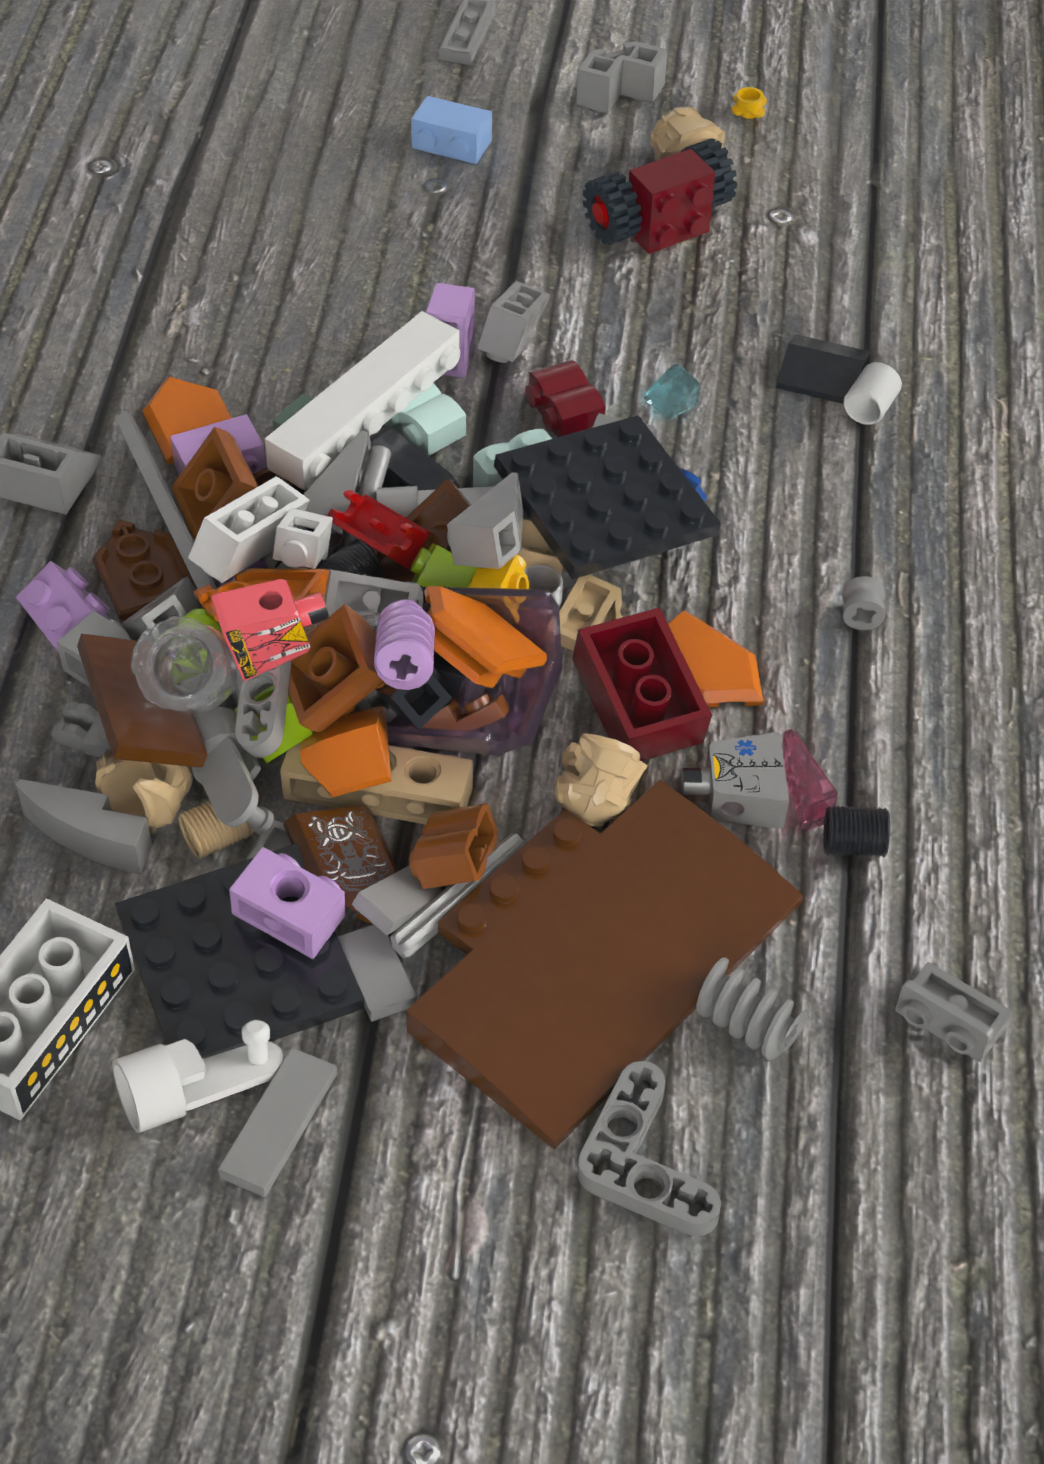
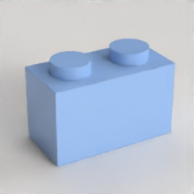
[411,96,492,164]

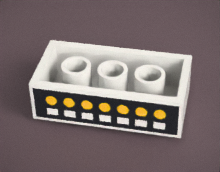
[0,898,135,1121]

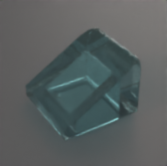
[644,363,700,420]

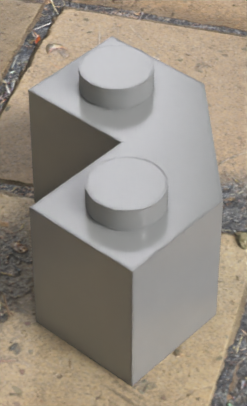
[576,41,667,113]

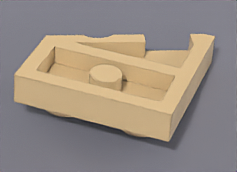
[547,574,623,651]

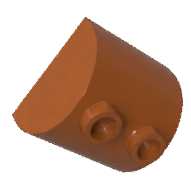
[171,427,258,540]
[288,604,386,732]

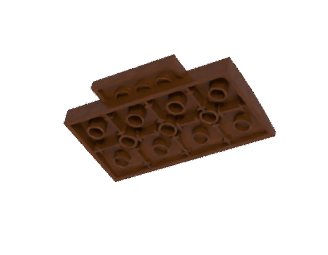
[406,780,804,1150]

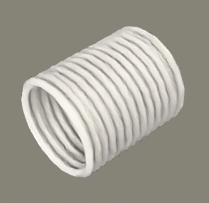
[843,362,902,425]

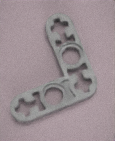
[577,1061,721,1236]

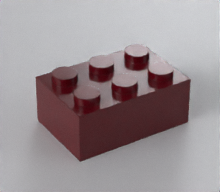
[572,607,712,761]

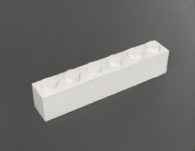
[265,311,460,490]

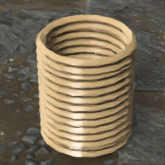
[178,800,254,860]

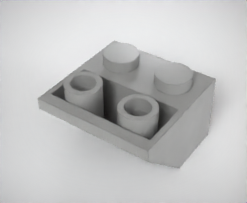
[0,433,102,514]

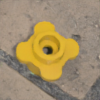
[731,87,767,119]

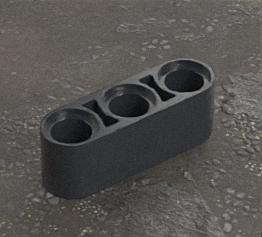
[370,427,459,491]

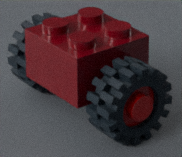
[583,138,737,254]

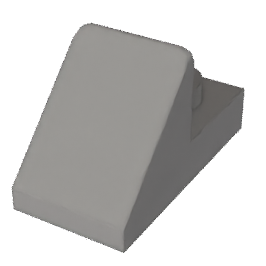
[324,569,419,623]

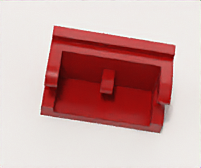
[327,490,431,569]

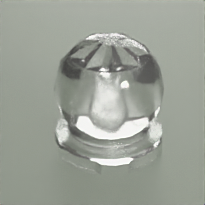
[131,616,238,715]

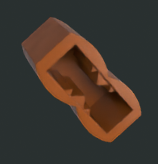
[409,803,498,889]

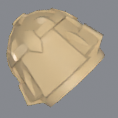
[650,107,726,161]
[554,733,648,827]
[95,751,193,834]

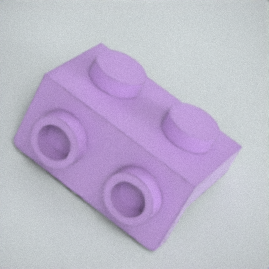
[16,561,110,651]

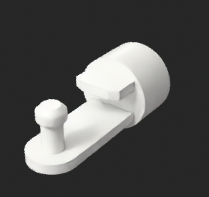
[112,1020,284,1133]

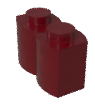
[525,360,606,437]

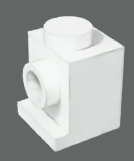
[273,508,333,569]

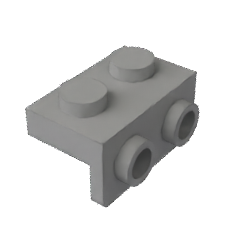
[895,962,1013,1063]

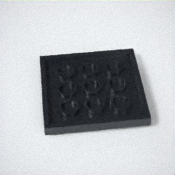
[494,415,721,580]
[115,843,364,1059]

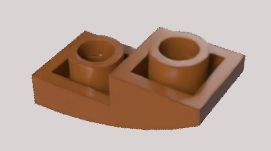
[408,693,511,736]

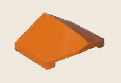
[300,705,392,797]

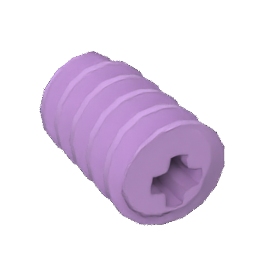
[374,599,435,690]

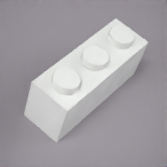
[188,476,310,583]

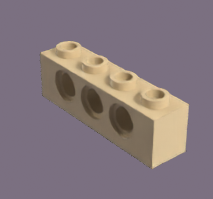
[280,742,473,824]

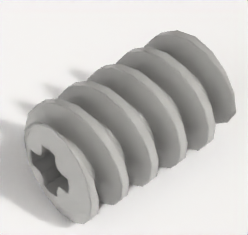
[696,957,808,1060]

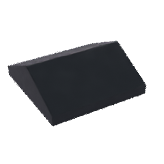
[776,334,870,404]

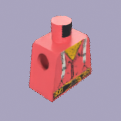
[211,579,330,681]

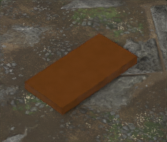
[77,633,208,768]

